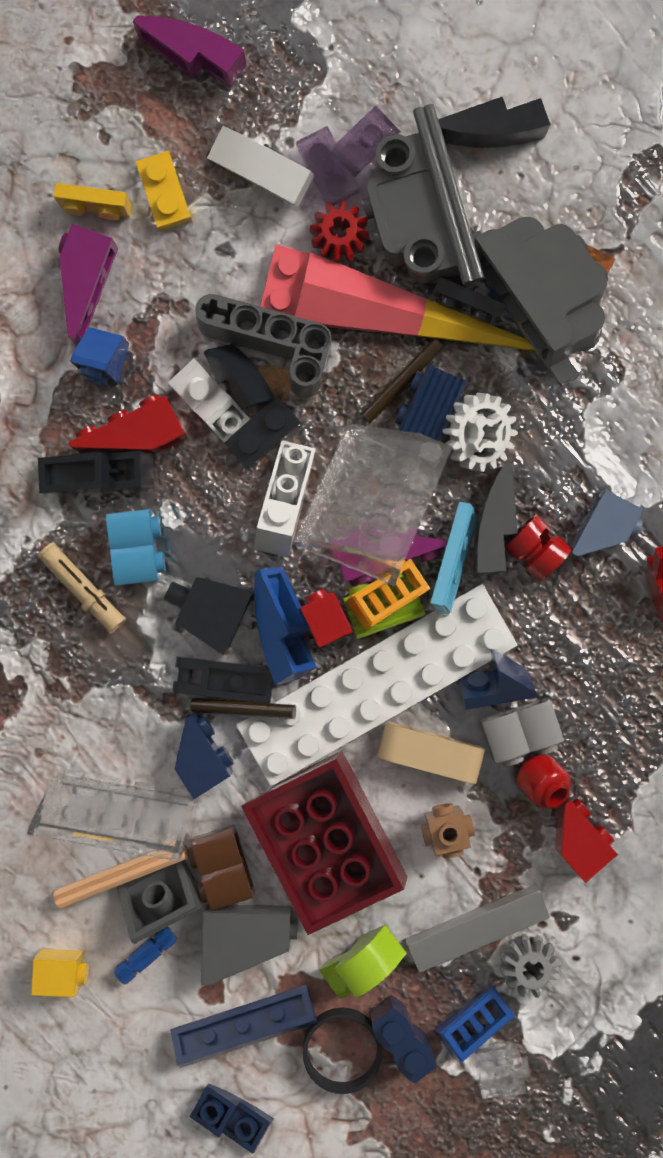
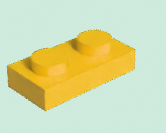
[135,150,192,232]
[53,183,132,220]

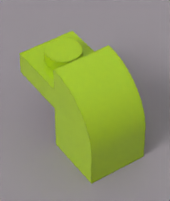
[319,924,407,999]

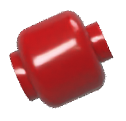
[517,755,571,809]

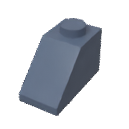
[568,489,644,557]

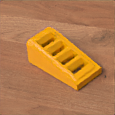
[347,558,431,631]

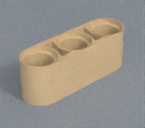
[377,722,485,784]

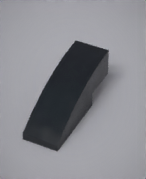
[438,97,551,148]
[38,450,154,494]

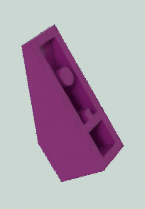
[58,224,118,345]

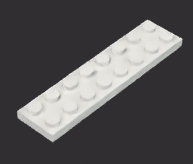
[236,584,518,787]

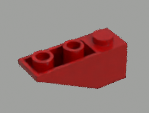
[68,395,188,454]

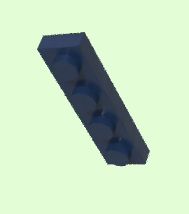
[170,985,318,1068]

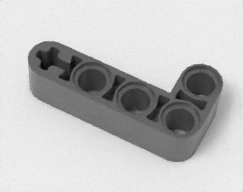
[195,294,331,398]

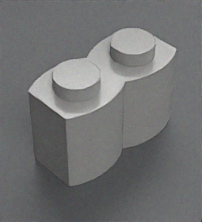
[480,698,564,767]

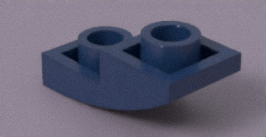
[190,1084,274,1154]

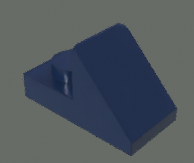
[458,650,536,710]

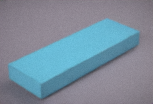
[430,502,478,615]

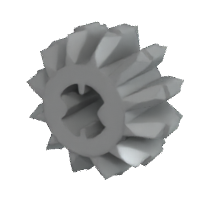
[500,934,562,999]

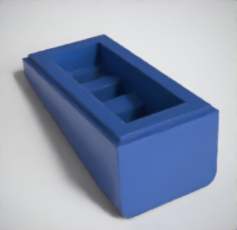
[434,986,515,1063]

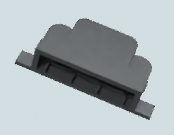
[362,104,484,285]
[472,217,608,387]

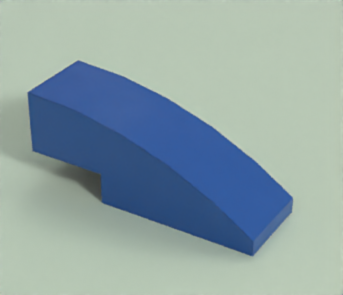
[254,566,317,685]

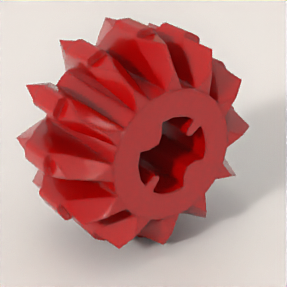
[310,200,370,263]

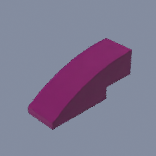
[133,15,247,87]

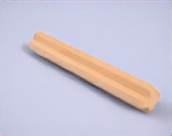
[53,841,188,909]

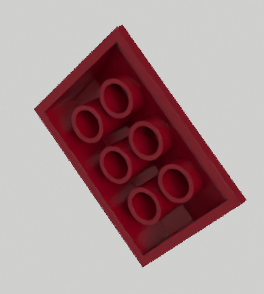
[241,750,408,935]

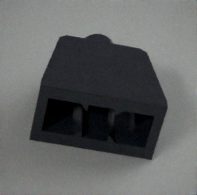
[164,577,254,655]

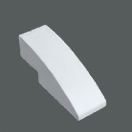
[207,126,314,208]

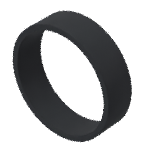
[303,1007,382,1094]

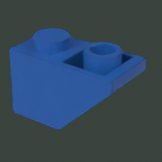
[70,327,129,387]

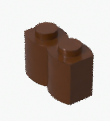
[187,824,255,910]

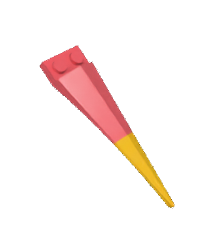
[260,244,535,351]

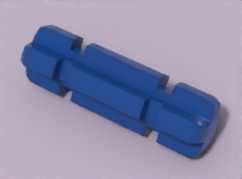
[114,927,177,985]

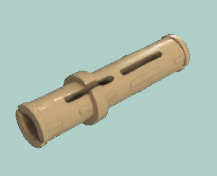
[37,542,127,634]

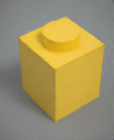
[31,949,89,997]

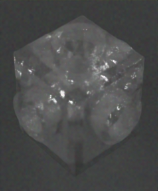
[474,1041,530,1101]

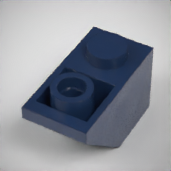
[174,712,234,800]

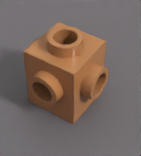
[421,803,475,858]

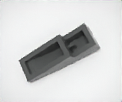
[473,462,518,574]

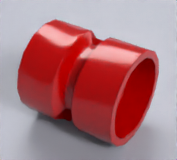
[504,514,572,582]

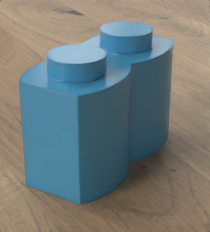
[106,509,166,586]

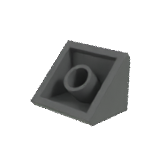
[117,859,202,944]

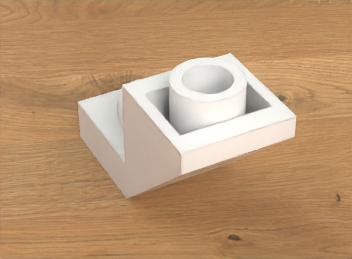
[168,358,250,442]

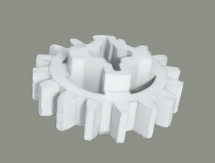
[443,393,518,472]

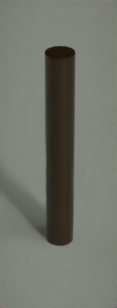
[360,338,444,424]
[190,698,296,719]

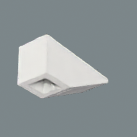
[254,440,316,558]

